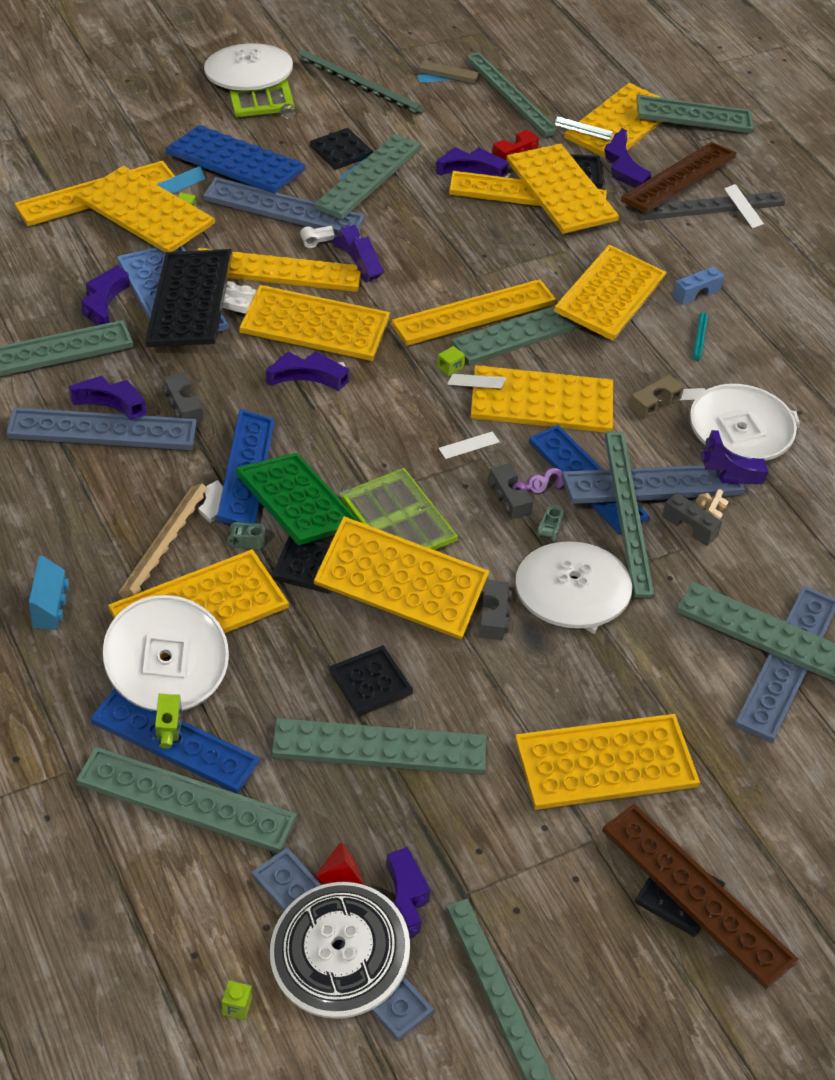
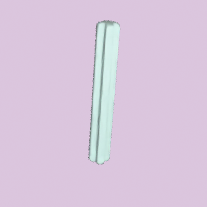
[555,117,613,140]

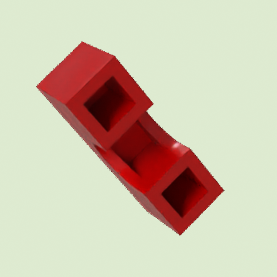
[492,129,539,161]

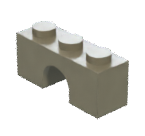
[629,375,684,420]

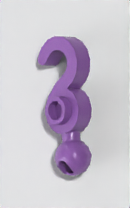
[512,468,564,493]

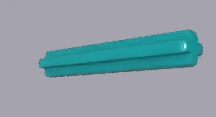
[692,312,708,361]

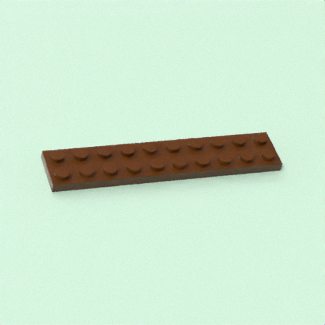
[621,142,737,213]
[602,804,798,990]

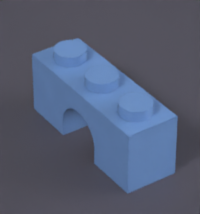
[672,266,724,305]

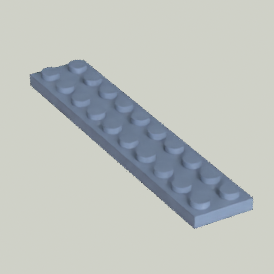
[203,177,365,234]
[7,407,197,450]
[561,465,745,504]
[734,586,835,744]
[251,848,434,1042]

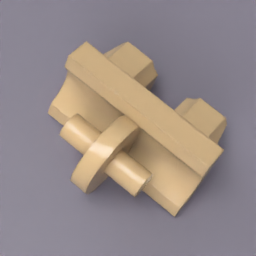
[696,489,728,520]

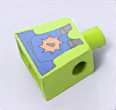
[155,693,183,749]

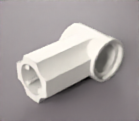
[300,226,335,248]

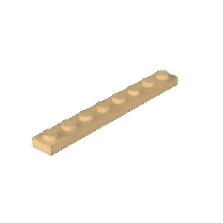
[118,483,207,598]

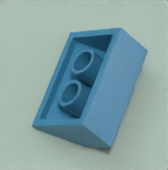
[29,556,69,630]

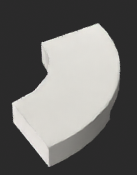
[198,480,223,523]

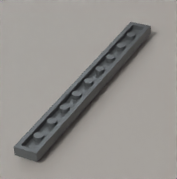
[634,191,785,221]

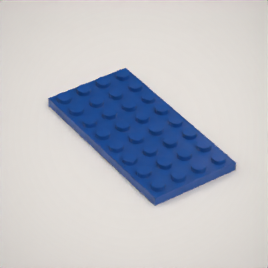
[166,125,306,194]

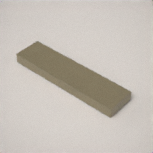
[419,61,479,84]

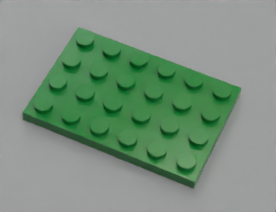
[235,453,360,545]

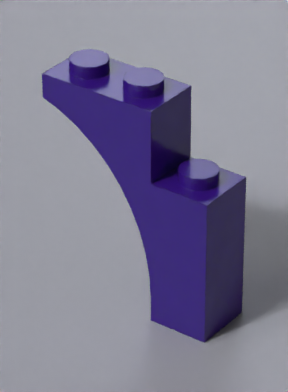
[604,128,651,188]
[436,147,509,177]
[332,224,384,282]
[81,265,129,326]
[266,351,349,391]
[68,375,147,420]
[700,430,768,484]
[386,847,430,939]

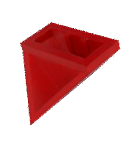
[315,843,365,885]

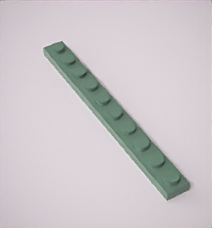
[298,49,425,113]
[466,52,558,137]
[604,431,654,598]
[446,899,553,1080]

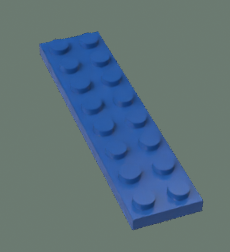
[216,409,275,524]
[529,425,649,535]
[90,689,260,794]

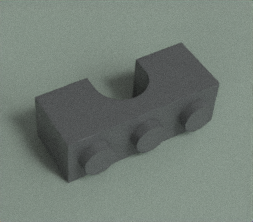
[162,372,203,422]
[488,463,533,520]
[662,492,722,546]
[479,580,512,640]

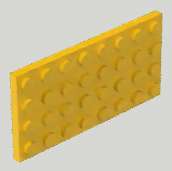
[564,83,662,158]
[506,144,619,234]
[76,165,215,253]
[554,245,667,341]
[240,285,390,361]
[470,365,613,433]
[314,516,489,640]
[108,549,289,659]
[514,714,700,810]

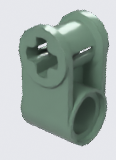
[537,505,563,542]
[227,522,265,549]

